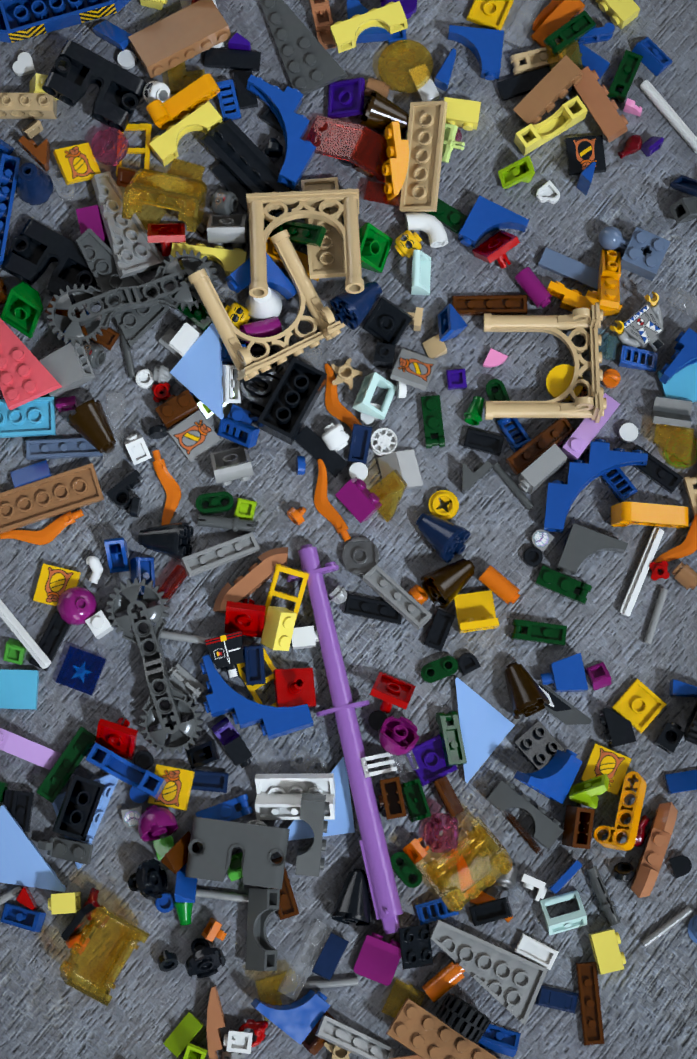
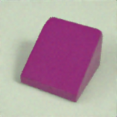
[56,396,77,412]
[585,662,612,691]

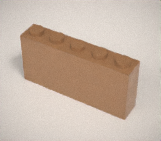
[128,0,231,78]

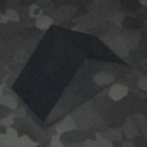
[186,740,221,769]

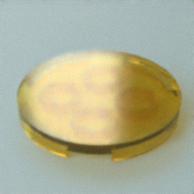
[378,40,433,93]

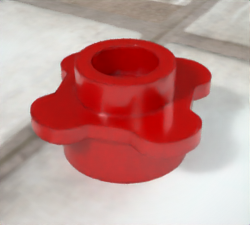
[152,383,172,403]
[649,560,670,581]

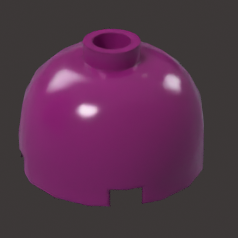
[57,587,97,626]
[379,716,419,756]
[137,805,178,842]

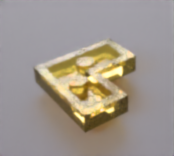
[167,61,205,94]
[255,969,299,1021]

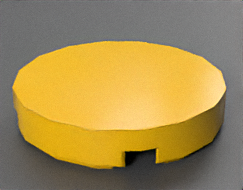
[546,364,583,402]

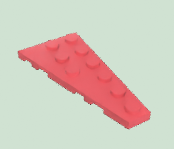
[0,318,62,411]

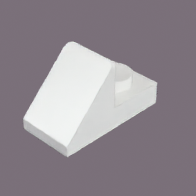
[169,322,204,357]

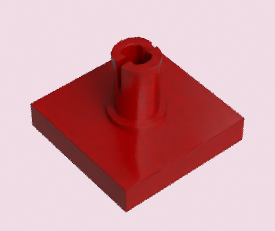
[147,223,186,256]
[472,230,520,269]
[225,599,266,638]
[273,668,316,708]
[370,671,416,713]
[95,718,138,760]

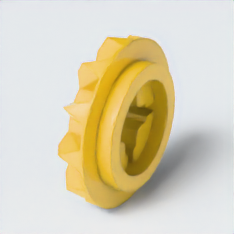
[428,490,459,520]

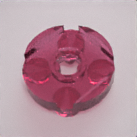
[91,127,129,166]
[424,813,459,853]

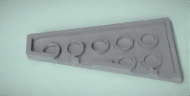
[91,171,165,279]
[430,920,548,1026]

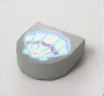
[531,529,554,553]
[121,807,142,828]

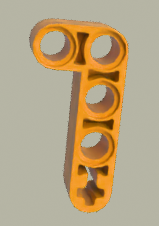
[146,73,220,130]
[611,502,689,528]
[594,771,647,851]

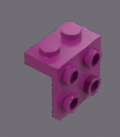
[354,932,401,986]

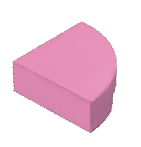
[623,98,642,117]
[483,348,508,368]

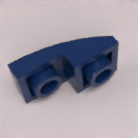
[312,933,349,981]

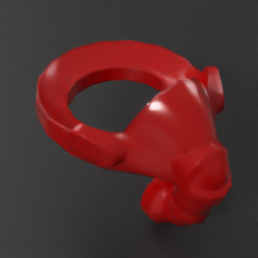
[238,1019,268,1047]

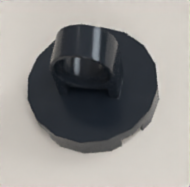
[128,859,167,900]
[185,938,226,978]

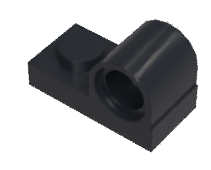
[106,470,143,510]

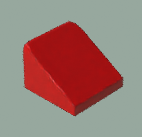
[16,886,38,910]

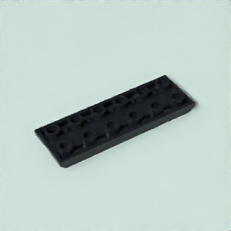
[200,118,299,217]

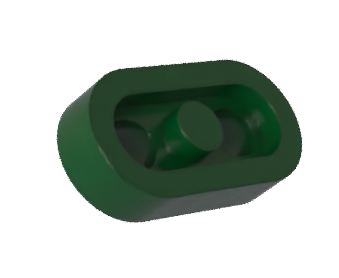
[485,379,510,401]
[195,491,234,514]
[421,656,458,683]
[390,852,422,888]

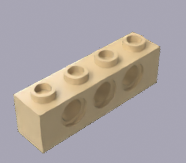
[0,93,57,119]

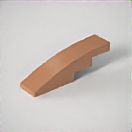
[309,0,336,49]
[206,986,226,1059]

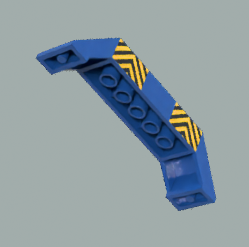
[0,0,131,43]

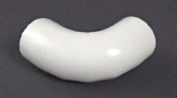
[405,212,448,248]

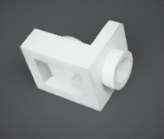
[124,433,152,465]
[519,873,547,902]
[223,1029,253,1054]

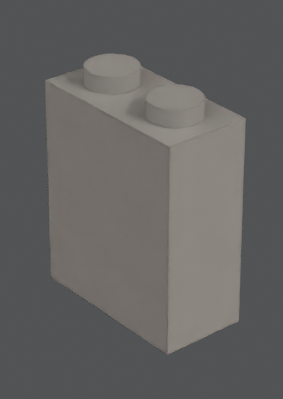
[39,342,95,397]
[517,444,568,495]

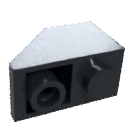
[599,708,636,748]

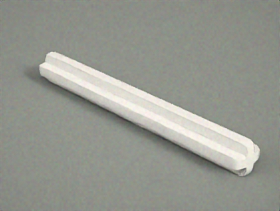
[640,80,697,153]
[619,527,664,616]
[0,599,51,669]

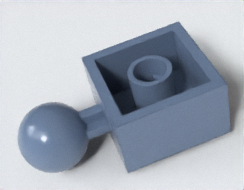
[598,226,671,281]

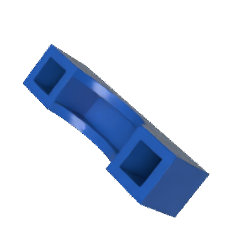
[86,742,167,799]

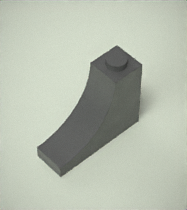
[556,523,628,576]

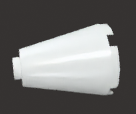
[245,287,282,322]

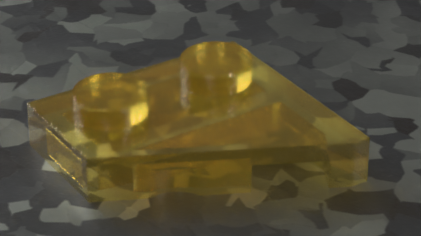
[653,424,694,466]
[369,470,407,522]

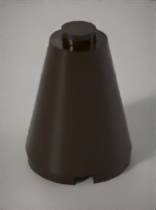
[360,90,409,133]
[67,399,116,453]
[421,559,475,609]
[504,662,550,719]

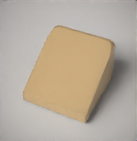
[22,120,43,139]
[422,334,447,359]

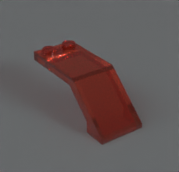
[306,115,389,182]

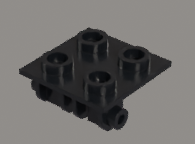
[514,720,564,771]
[398,924,433,969]

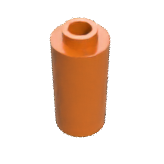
[478,565,521,604]
[422,961,465,1003]

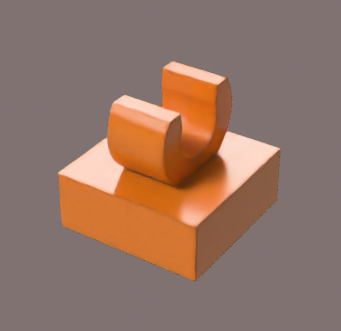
[402,838,429,864]
[201,917,227,943]

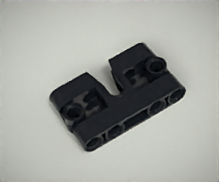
[42,40,147,132]
[0,219,96,305]

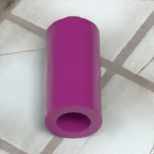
[514,267,552,308]
[239,317,282,344]

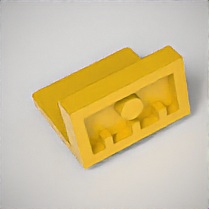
[454,590,499,634]

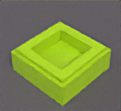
[234,498,257,520]

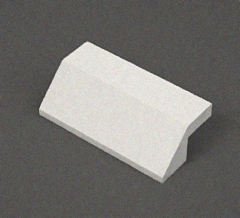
[255,773,335,820]

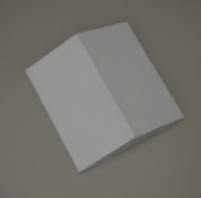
[377,449,423,495]

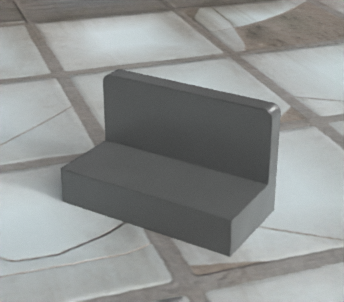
[651,395,693,428]

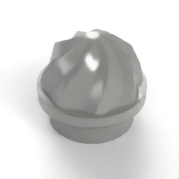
[153,365,172,384]
[328,584,347,604]

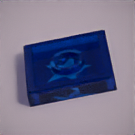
[56,646,107,696]

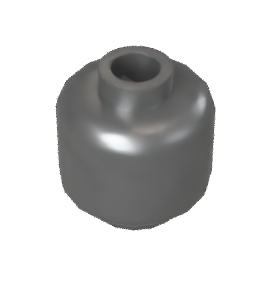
[490,860,518,891]

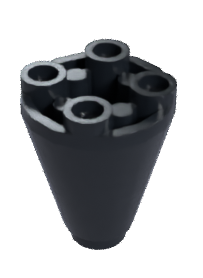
[138,522,194,560]

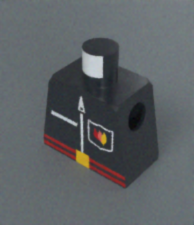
[205,631,245,679]

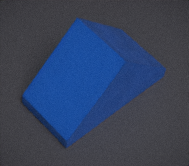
[438,303,468,342]
[104,538,129,573]

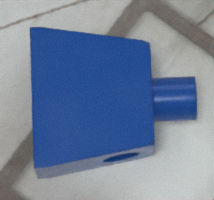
[540,653,588,692]

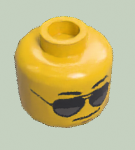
[394,230,422,258]
[225,302,251,330]

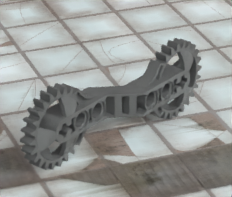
[47,249,218,346]
[106,577,204,755]

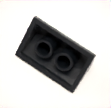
[52,774,105,841]

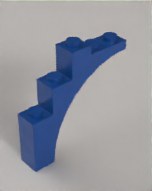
[246,74,316,190]
[659,328,697,384]
[544,439,648,533]
[200,655,314,740]

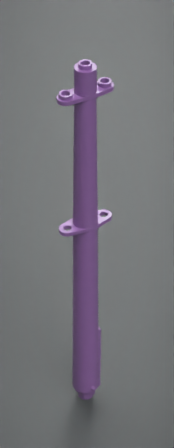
[286,544,403,935]

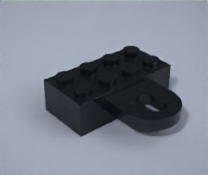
[240,357,327,445]

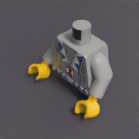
[610,291,664,352]

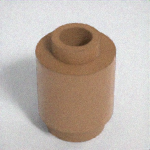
[364,77,390,98]
[671,562,697,590]

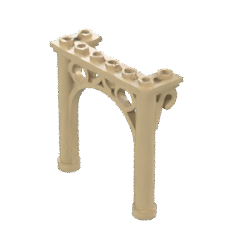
[246,188,364,298]
[188,229,345,382]
[483,302,607,423]

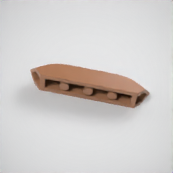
[213,547,288,613]
[631,802,678,898]

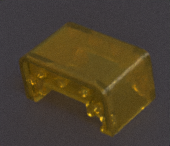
[122,169,207,232]
[415,816,513,912]
[59,905,149,1006]

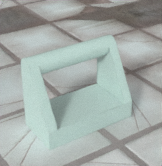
[411,250,431,295]
[352,372,397,420]
[539,890,587,936]

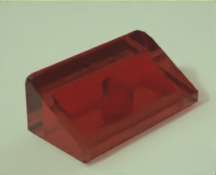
[364,181,402,207]
[158,565,188,603]

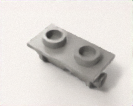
[168,663,207,703]

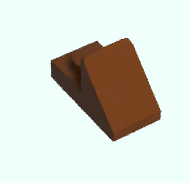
[18,135,50,172]

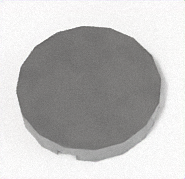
[341,537,379,576]

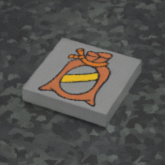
[390,348,437,391]
[168,410,221,463]

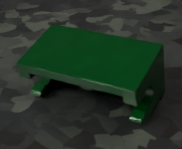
[401,778,431,822]

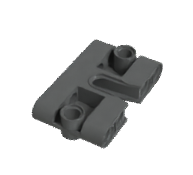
[185,817,290,889]

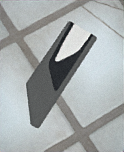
[538,682,592,725]

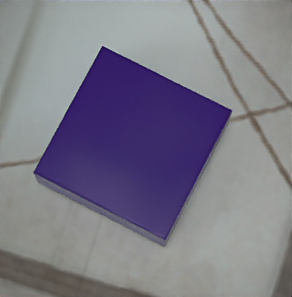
[446,369,467,390]

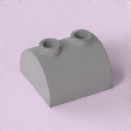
[207,214,247,247]
[210,446,254,486]

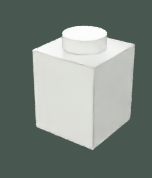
[85,610,114,640]
[292,626,319,650]

